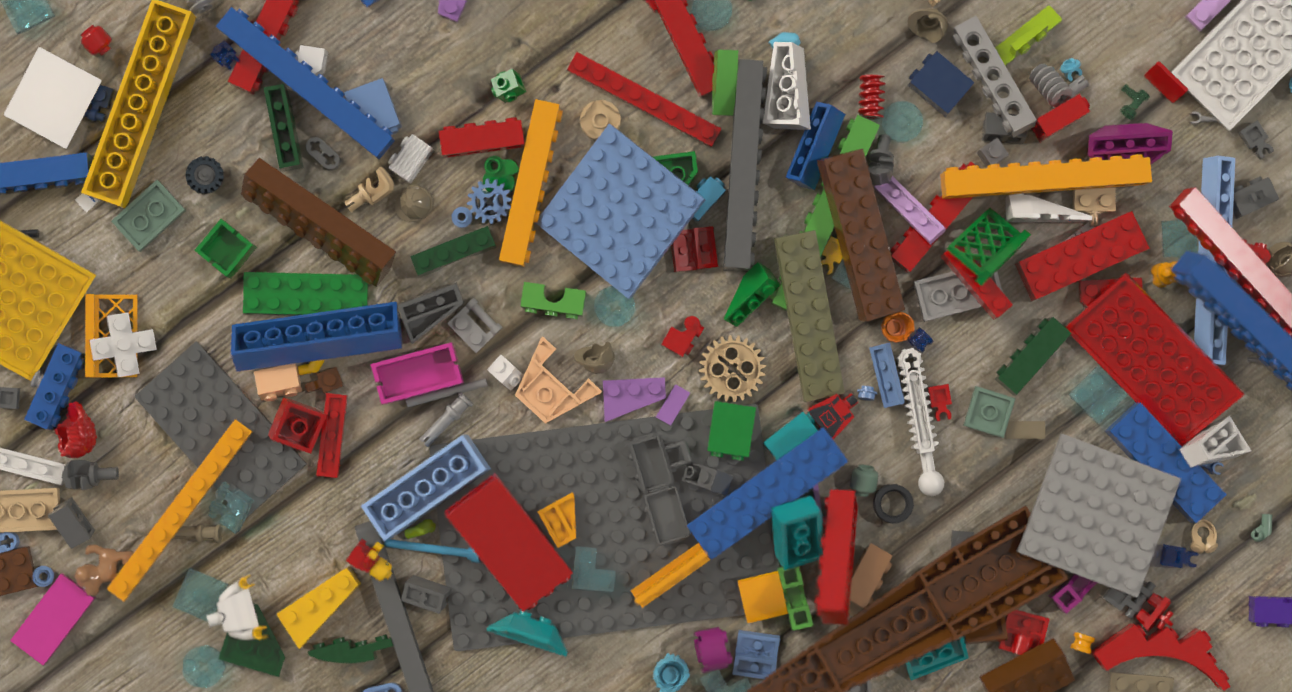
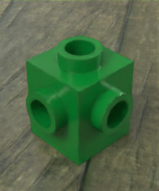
[491,69,526,103]

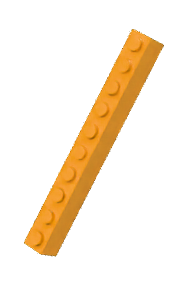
[940,154,1152,199]

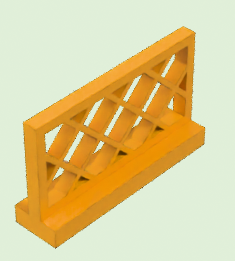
[85,294,138,378]
[630,542,711,608]

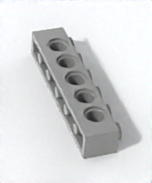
[952,16,1037,138]

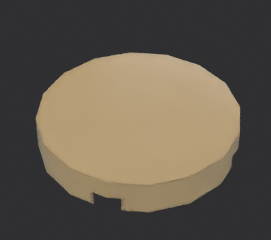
[580,100,621,141]

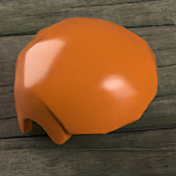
[881,311,915,343]

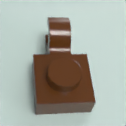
[305,367,344,394]

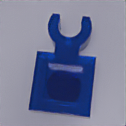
[210,41,240,70]
[1160,544,1199,568]

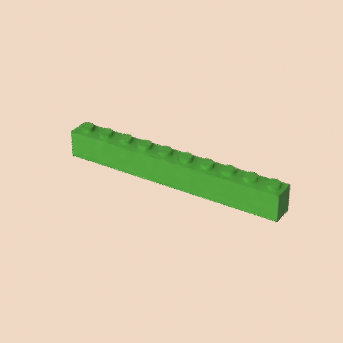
[770,115,880,311]

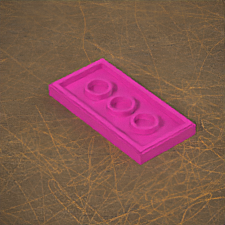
[10,573,95,666]

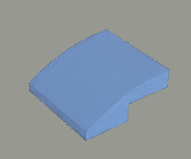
[733,630,780,679]

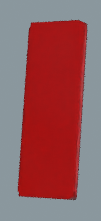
[1144,61,1188,103]

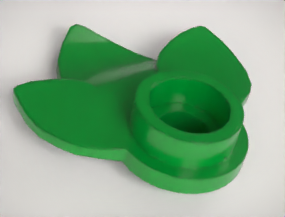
[482,155,519,192]

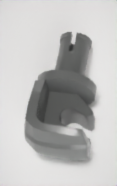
[868,134,894,185]
[62,460,119,490]

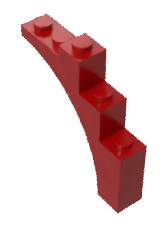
[1091,623,1231,691]

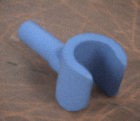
[1201,462,1224,475]

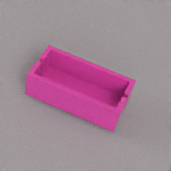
[371,342,464,405]

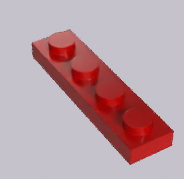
[316,393,348,478]

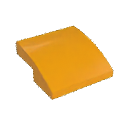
[737,571,788,624]

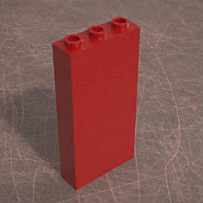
[445,473,573,612]

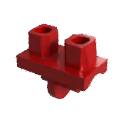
[1136,593,1173,632]

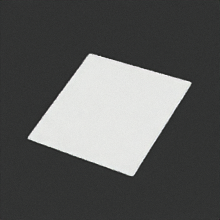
[4,47,102,149]

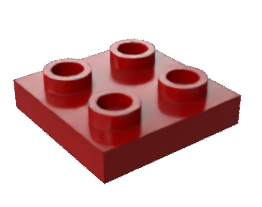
[998,610,1050,655]

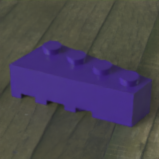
[1249,596,1292,627]

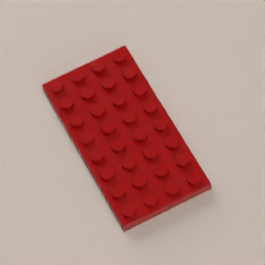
[1065,273,1244,446]

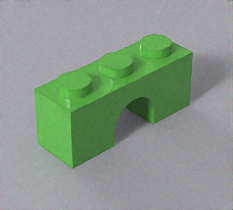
[520,282,586,320]
[777,566,813,631]

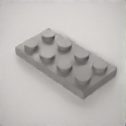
[913,264,1003,322]

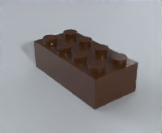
[979,638,1075,692]

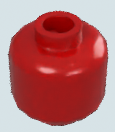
[80,25,112,56]

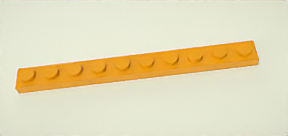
[107,419,253,601]

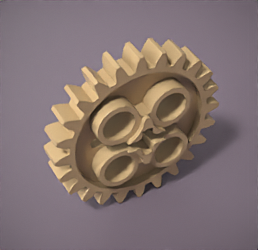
[699,335,766,402]

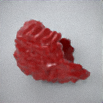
[55,401,97,459]

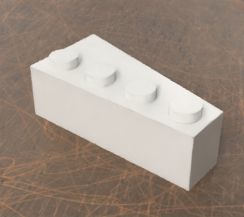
[763,42,811,130]

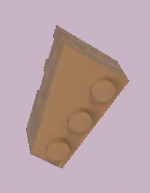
[849,543,893,616]

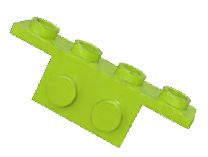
[995,5,1062,66]

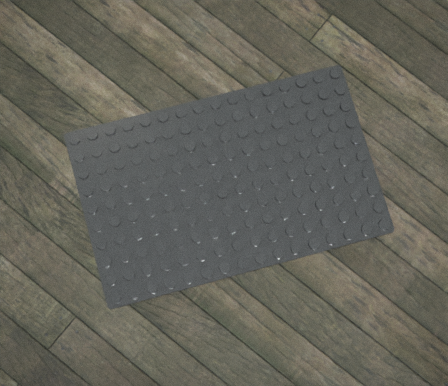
[429,404,779,652]

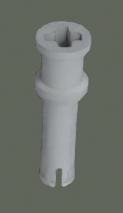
[419,392,474,447]

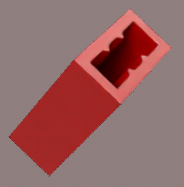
[1031,94,1091,143]

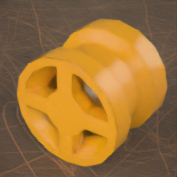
[1070,632,1095,654]

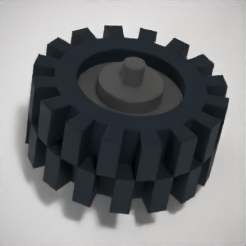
[185,156,224,194]

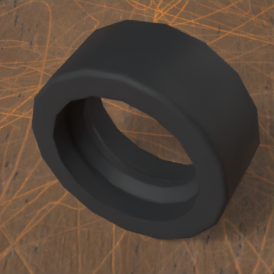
[873,484,914,524]

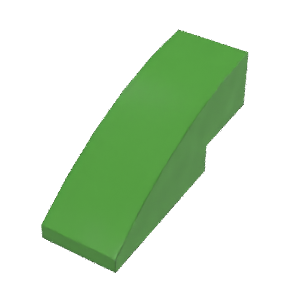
[712,50,738,116]

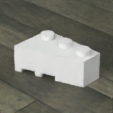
[1180,415,1251,467]

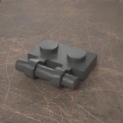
[1103,577,1156,619]

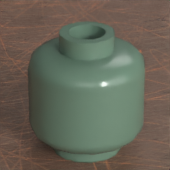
[850,464,879,497]

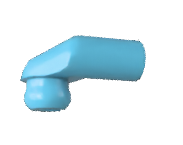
[769,32,801,49]

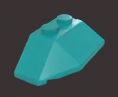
[486,610,568,657]

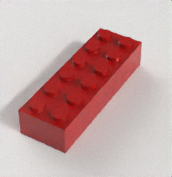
[1015,211,1150,301]
[815,489,858,625]

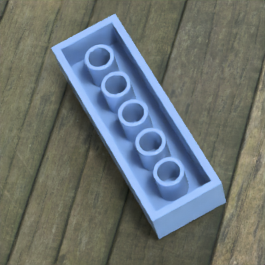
[361,435,491,541]

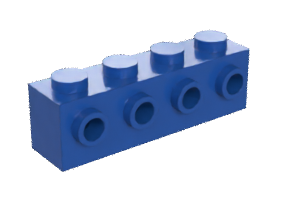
[785,102,846,190]
[24,343,85,430]

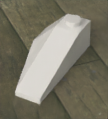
[1005,194,1092,223]

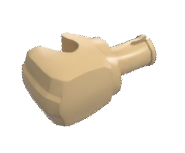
[344,167,394,212]

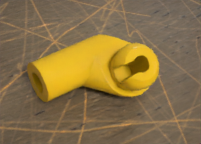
[298,359,325,376]

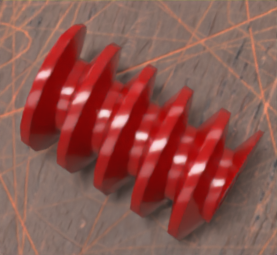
[858,74,886,119]

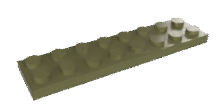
[774,230,845,402]

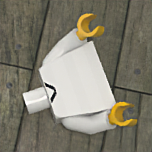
[207,575,268,640]

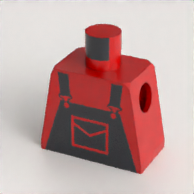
[806,393,859,440]

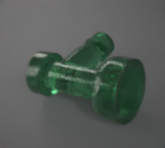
[1120,84,1150,120]

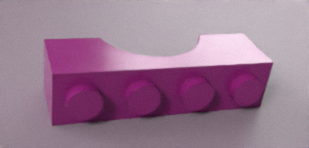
[1048,574,1098,614]

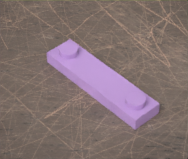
[1185,0,1231,31]
[874,176,946,244]

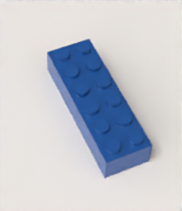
[1105,403,1227,523]

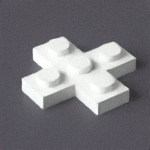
[89,312,157,378]

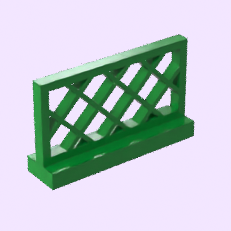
[947,207,1031,286]

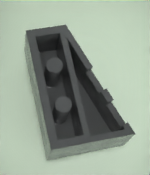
[397,282,464,344]

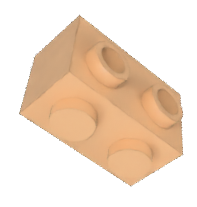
[254,364,302,402]

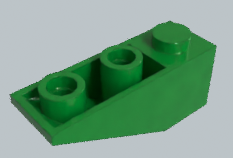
[724,262,780,327]

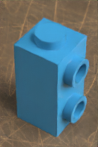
[692,176,726,223]

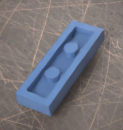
[869,343,905,408]

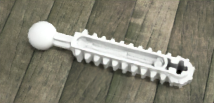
[897,348,944,496]

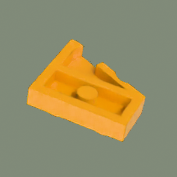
[538,492,576,548]

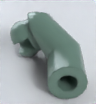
[1251,514,1272,542]

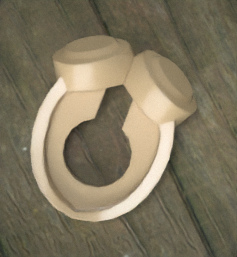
[1190,519,1218,553]

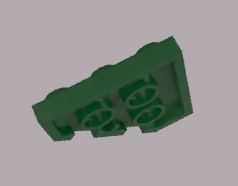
[218,603,285,677]

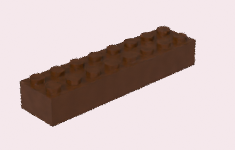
[817,149,905,321]
[241,158,396,287]

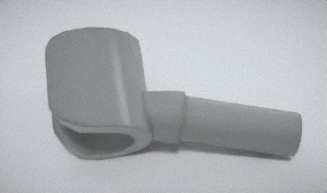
[1190,111,1218,125]

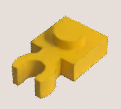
[821,236,843,275]

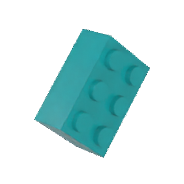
[772,496,823,571]

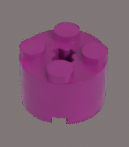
[693,627,732,673]

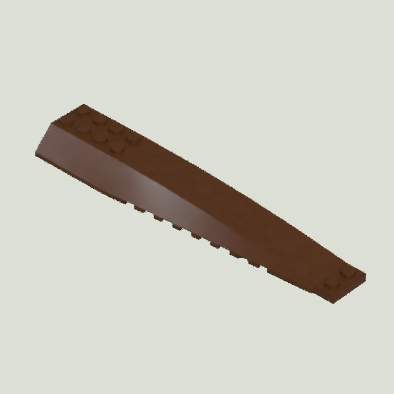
[746,505,1068,692]

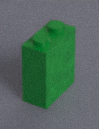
[707,401,756,461]

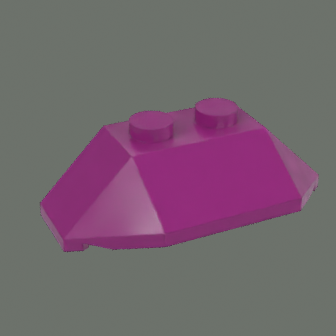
[1088,123,1173,164]

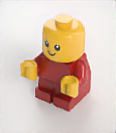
[346,539,392,582]

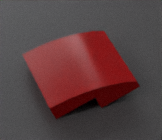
[671,226,718,273]

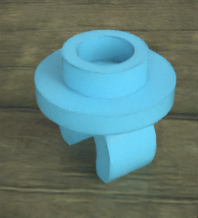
[1060,58,1082,81]

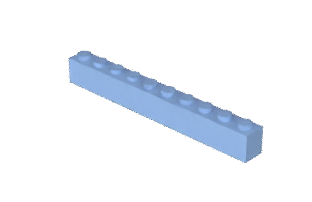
[1194,156,1235,365]

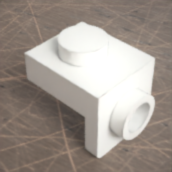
[487,355,524,391]

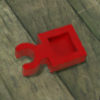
[927,384,952,421]

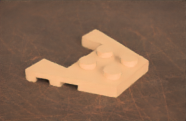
[515,337,602,424]

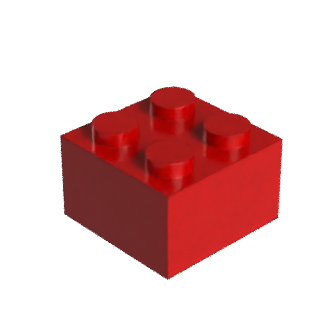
[268,397,327,454]

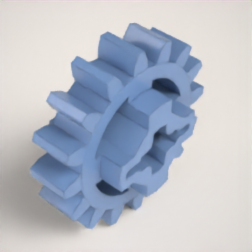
[467,178,513,224]

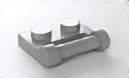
[447,298,503,353]

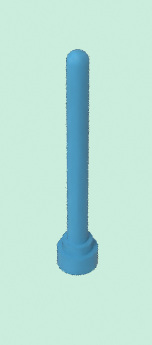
[384,539,481,563]

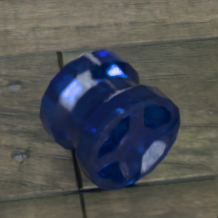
[907,327,934,354]

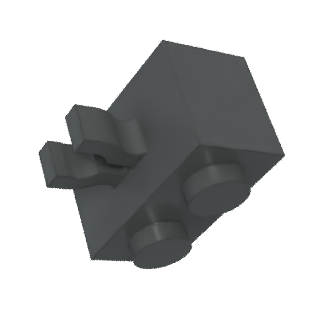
[1233,176,1279,219]

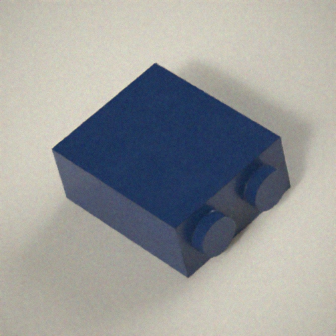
[908,51,975,117]

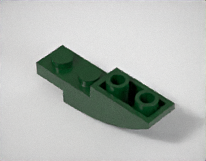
[307,634,394,663]

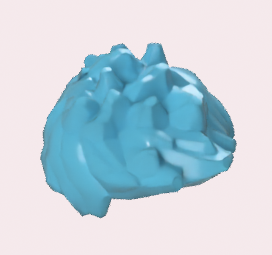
[653,653,690,692]

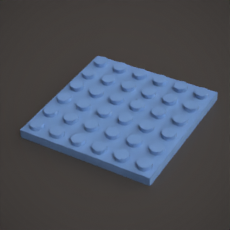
[536,124,706,299]

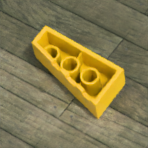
[277,566,361,649]

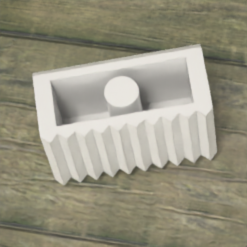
[388,134,434,184]

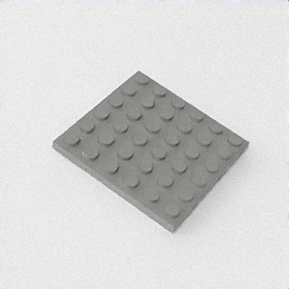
[1017,434,1181,597]

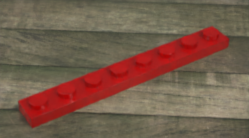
[567,52,722,148]

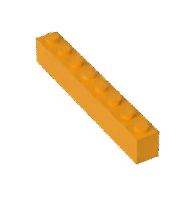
[499,99,563,267]

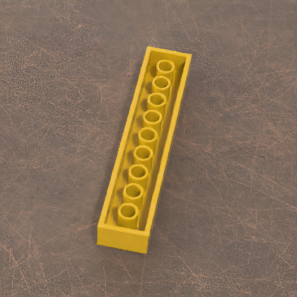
[81,0,196,209]

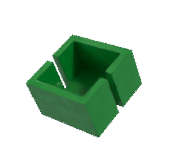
[194,219,257,279]

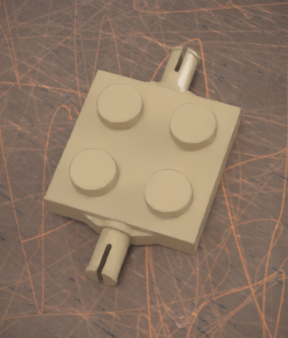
[1073,157,1116,226]

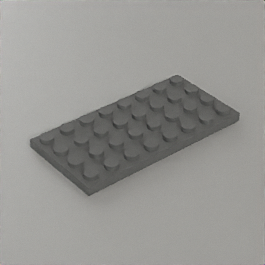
[134,341,307,520]

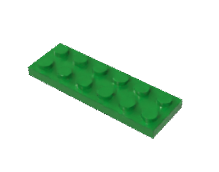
[243,272,369,315]

